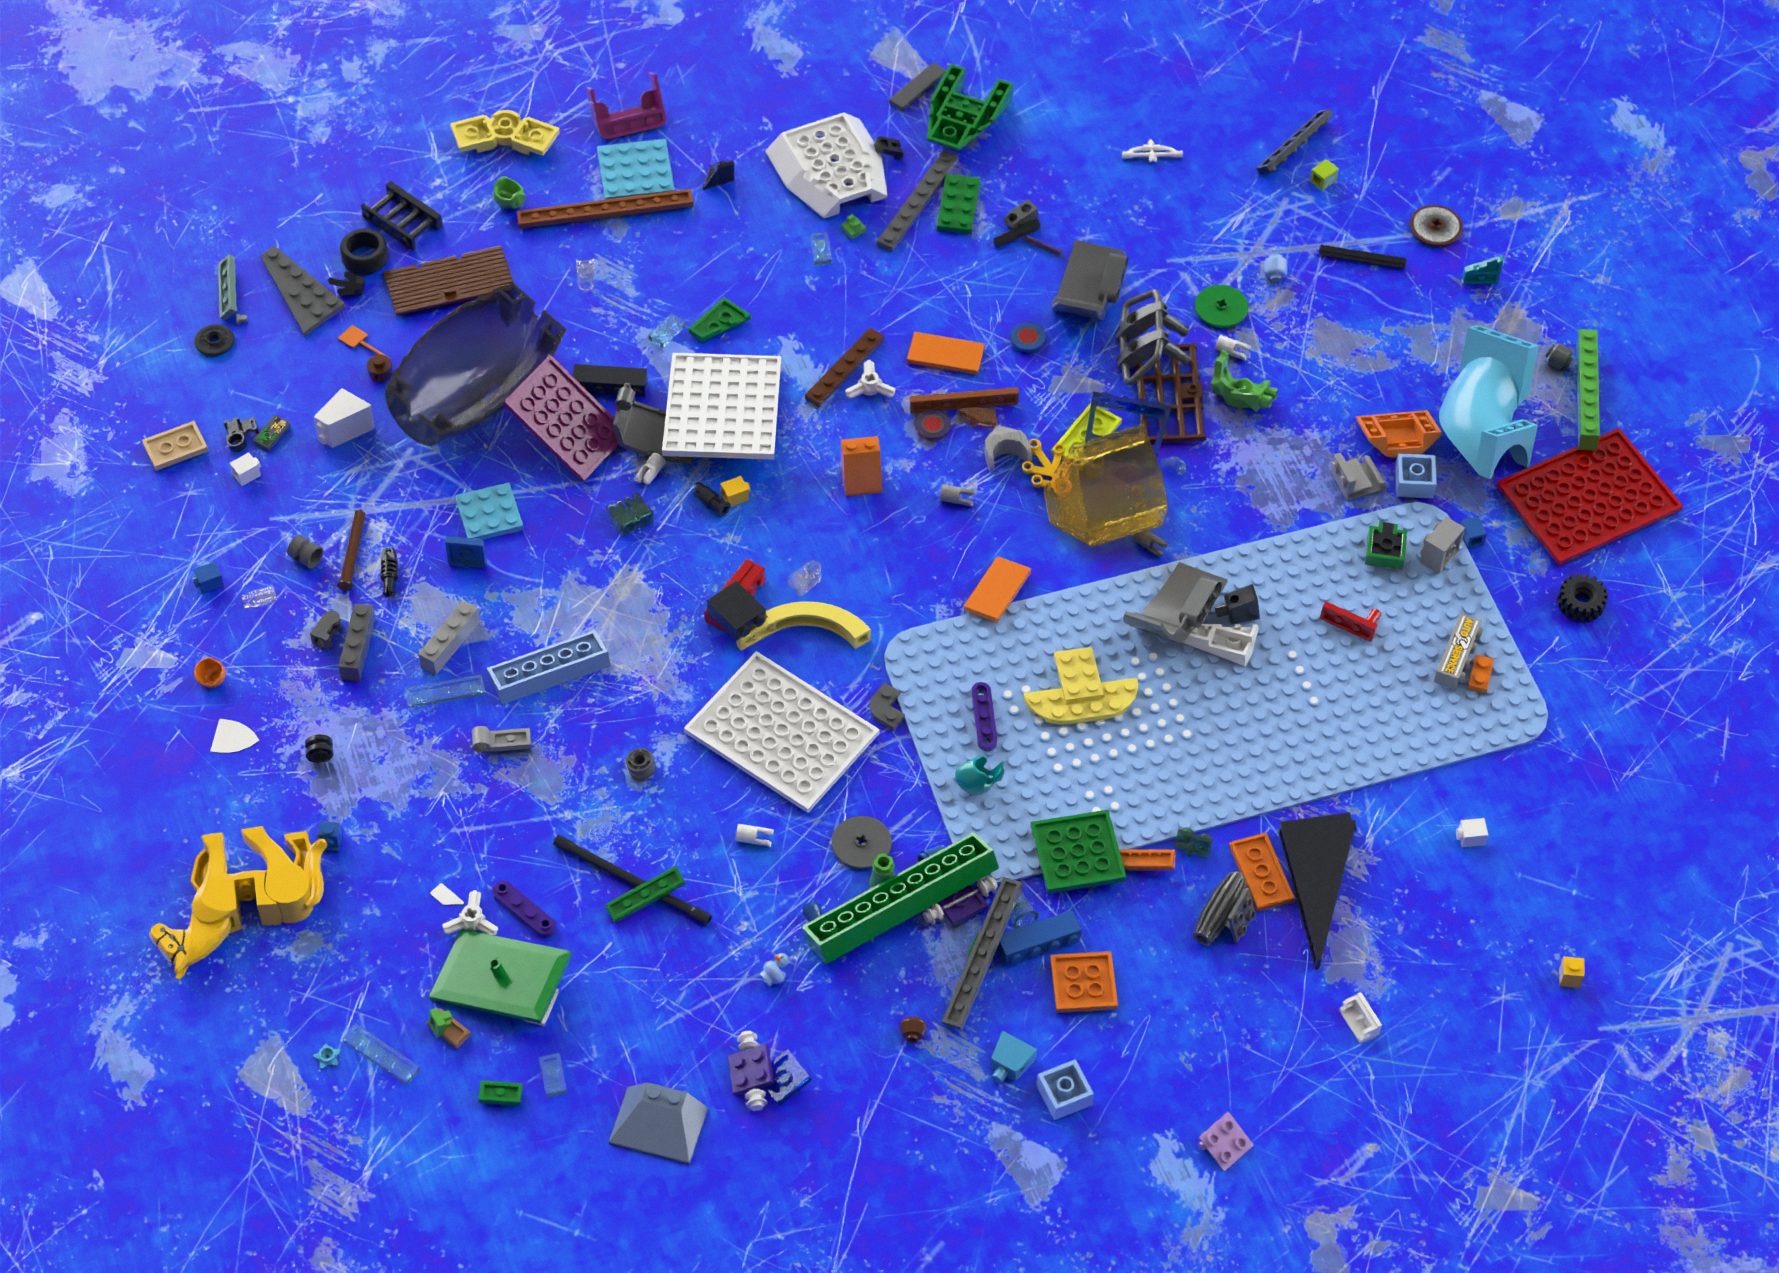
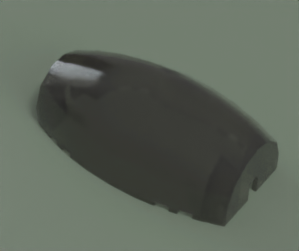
[385,283,567,447]

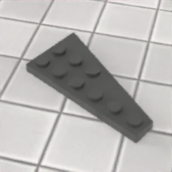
[261,246,345,337]

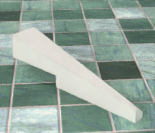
[1182,624,1259,666]

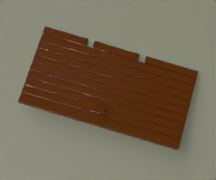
[383,245,516,316]

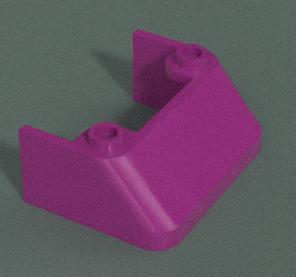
[585,72,666,139]

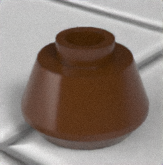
[899,1017,927,1043]

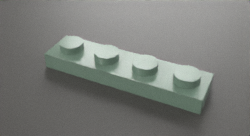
[218,254,237,321]

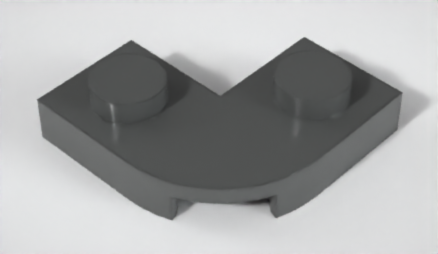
[870,682,905,732]

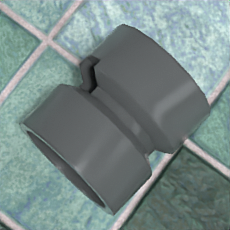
[287,535,324,568]

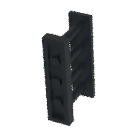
[361,181,443,251]

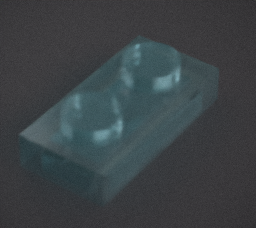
[810,233,832,265]
[648,313,685,348]
[539,1053,567,1097]

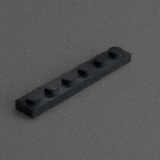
[1256,109,1333,174]

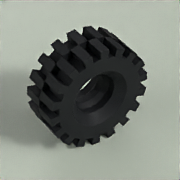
[1557,573,1608,623]

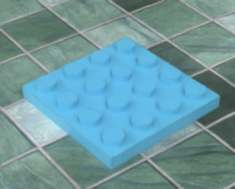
[597,139,675,200]

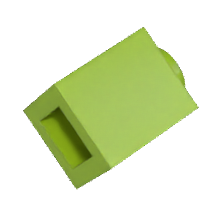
[1310,159,1338,191]

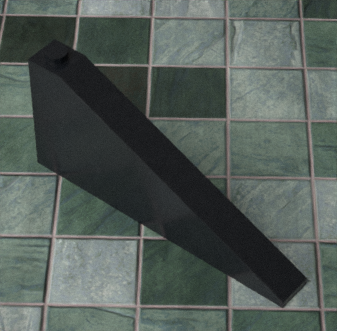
[1278,812,1356,970]

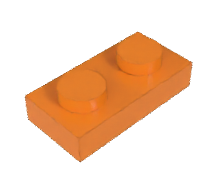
[1467,654,1494,693]

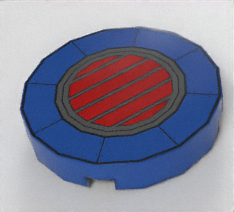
[1010,322,1046,354]

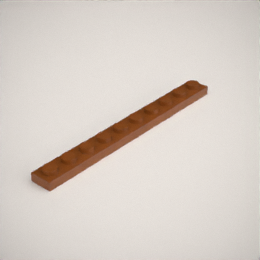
[517,189,694,229]

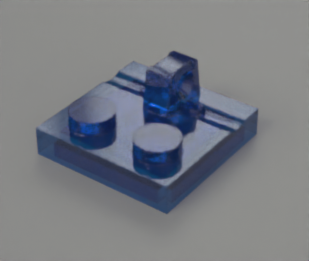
[765,1049,812,1106]

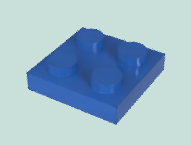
[445,536,487,568]

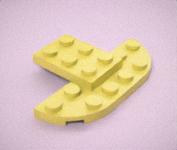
[1023,647,1138,725]

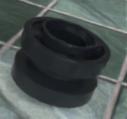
[305,734,334,763]

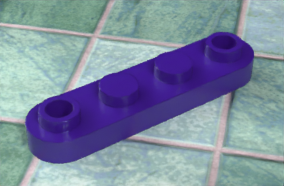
[971,682,997,752]
[493,881,556,938]

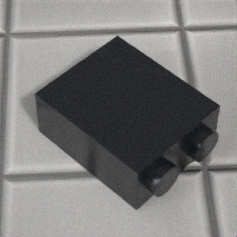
[707,580,766,641]

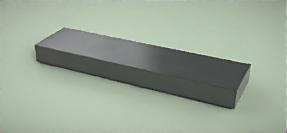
[889,62,946,111]

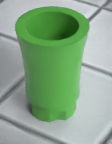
[869,853,895,888]

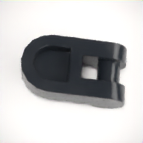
[874,136,904,159]

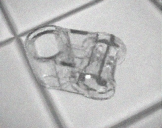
[576,258,595,292]
[786,560,822,596]

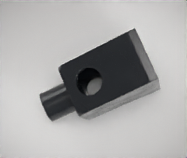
[1214,584,1260,624]

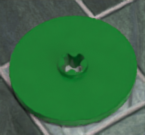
[1195,285,1248,328]

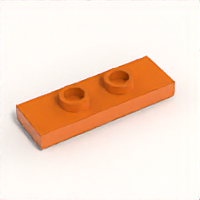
[1119,850,1176,871]

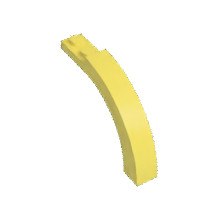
[737,602,871,651]

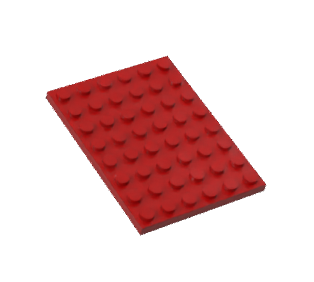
[1496,428,1683,566]

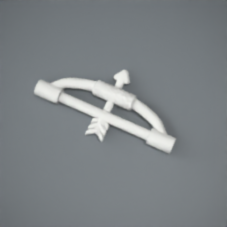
[1122,140,1183,162]

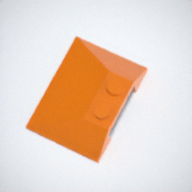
[1356,410,1441,458]

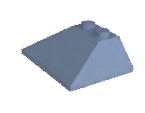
[609,1082,708,1164]

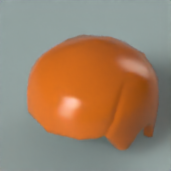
[194,657,226,688]

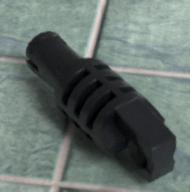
[381,547,398,597]

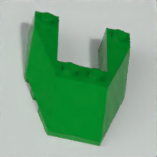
[927,63,1014,151]

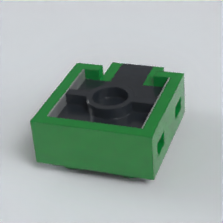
[1365,522,1407,570]

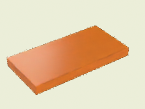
[907,332,985,375]
[963,556,1031,623]
[1229,832,1295,912]

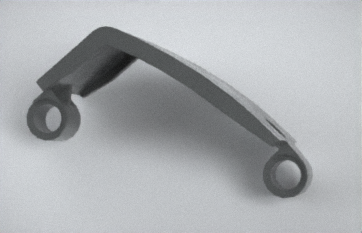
[613,383,694,465]

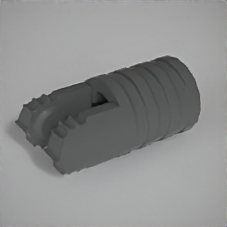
[1133,526,1168,558]

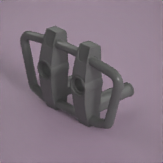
[1116,289,1191,385]

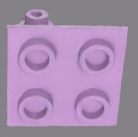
[1198,1112,1253,1171]

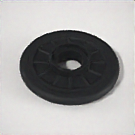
[194,324,234,356]

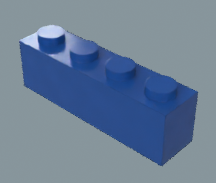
[997,910,1082,965]

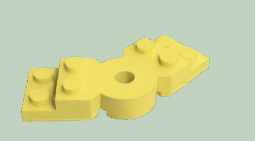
[450,110,560,156]

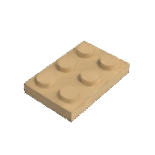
[142,421,208,471]

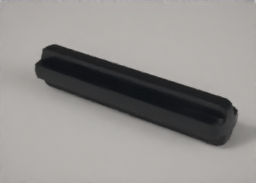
[993,219,1040,247]

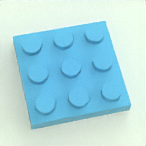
[455,482,524,540]

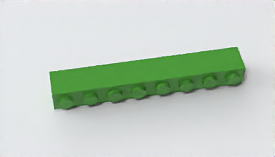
[1577,329,1600,451]

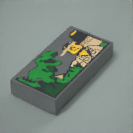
[253,415,291,451]

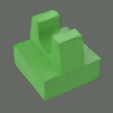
[841,214,866,239]
[428,1008,452,1038]

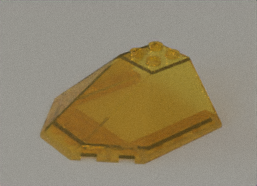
[1044,424,1169,547]

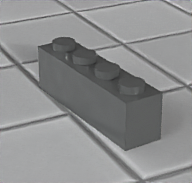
[339,603,376,681]

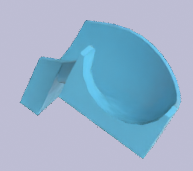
[1439,325,1539,479]

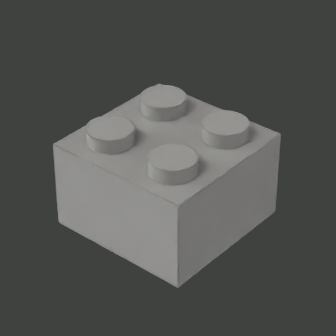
[1420,517,1465,574]

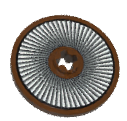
[1410,205,1463,247]

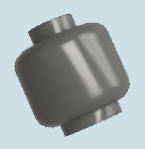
[1545,343,1573,370]

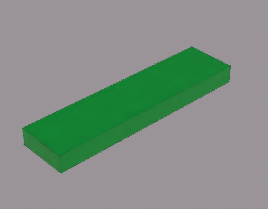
[605,866,686,923]

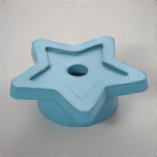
[313,1044,340,1069]

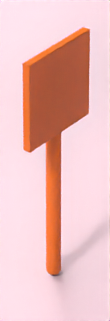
[338,325,390,358]

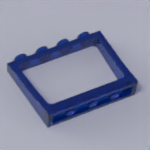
[1083,391,1172,469]

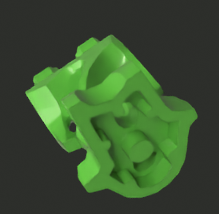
[1211,350,1278,411]

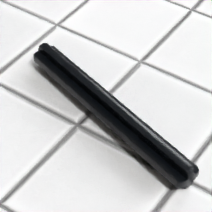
[1319,244,1406,268]

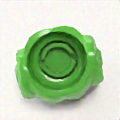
[492,176,526,209]

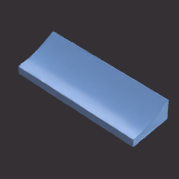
[487,630,611,705]

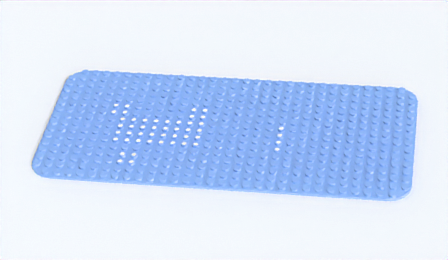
[884,502,1548,884]

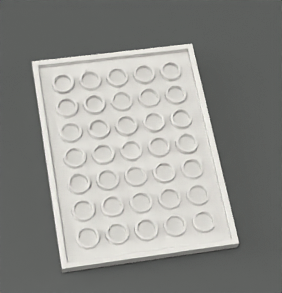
[684,651,880,813]

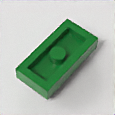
[478,1080,523,1106]

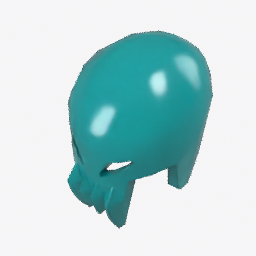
[955,755,1004,795]

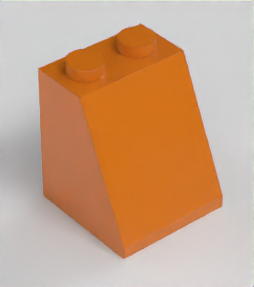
[841,436,882,496]

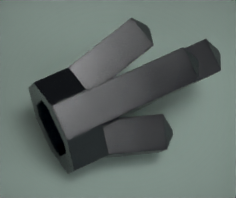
[327,271,365,295]

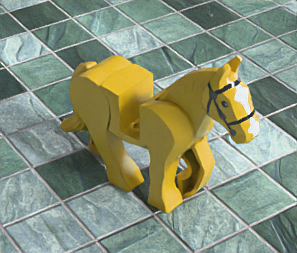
[149,826,327,980]

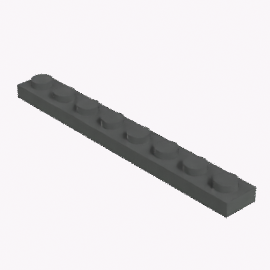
[877,150,959,252]
[942,877,1024,1030]

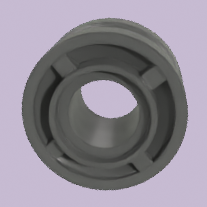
[626,748,656,780]

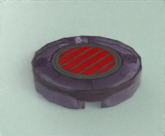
[914,409,951,442]

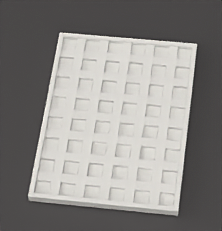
[662,353,781,460]

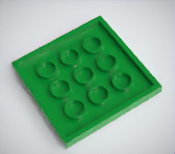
[1030,810,1126,894]

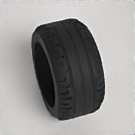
[340,228,388,275]

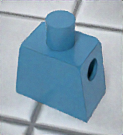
[990,1031,1037,1084]

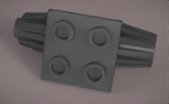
[1193,871,1256,946]

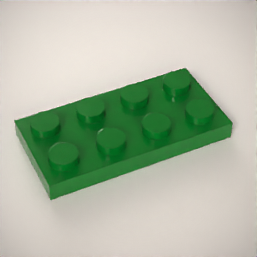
[937,174,981,234]

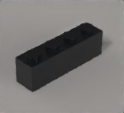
[573,364,648,397]

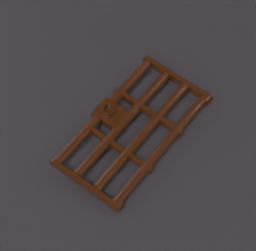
[1136,343,1206,445]

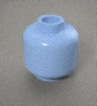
[1264,254,1287,282]

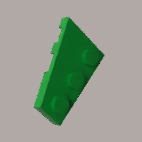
[688,297,751,342]

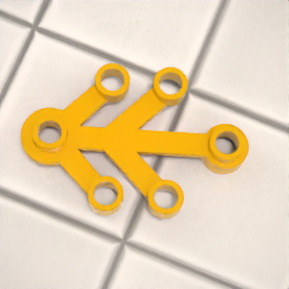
[1022,439,1075,496]

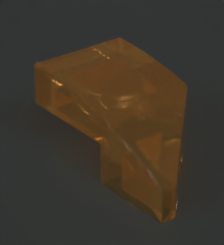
[959,407,997,428]

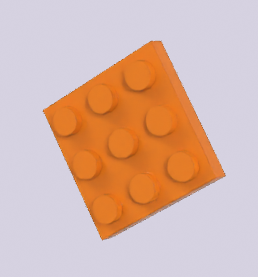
[1050,951,1118,1013]

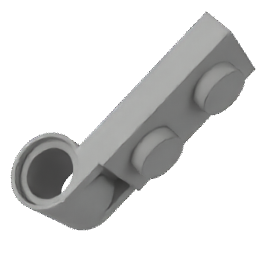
[472,726,531,752]

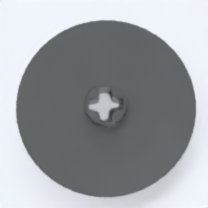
[832,816,892,869]

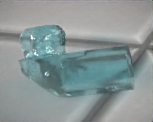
[1161,457,1187,475]

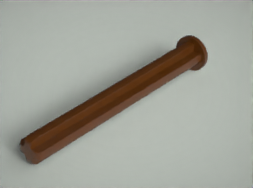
[337,509,366,591]

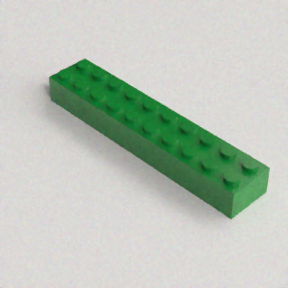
[802,832,999,964]

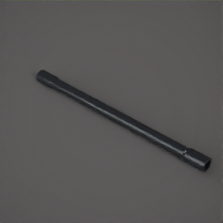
[553,834,712,926]

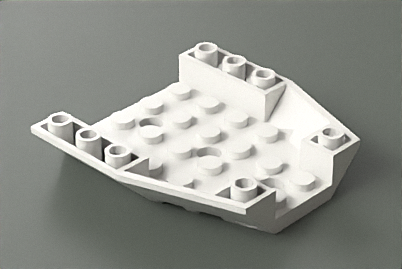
[765,112,887,218]

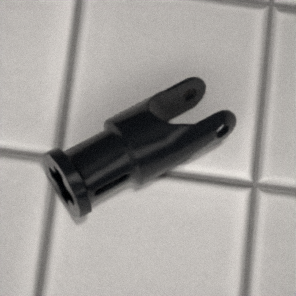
[694,482,731,517]

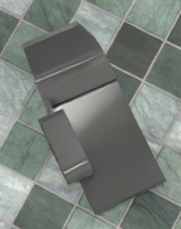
[1051,240,1128,320]
[1123,562,1228,643]

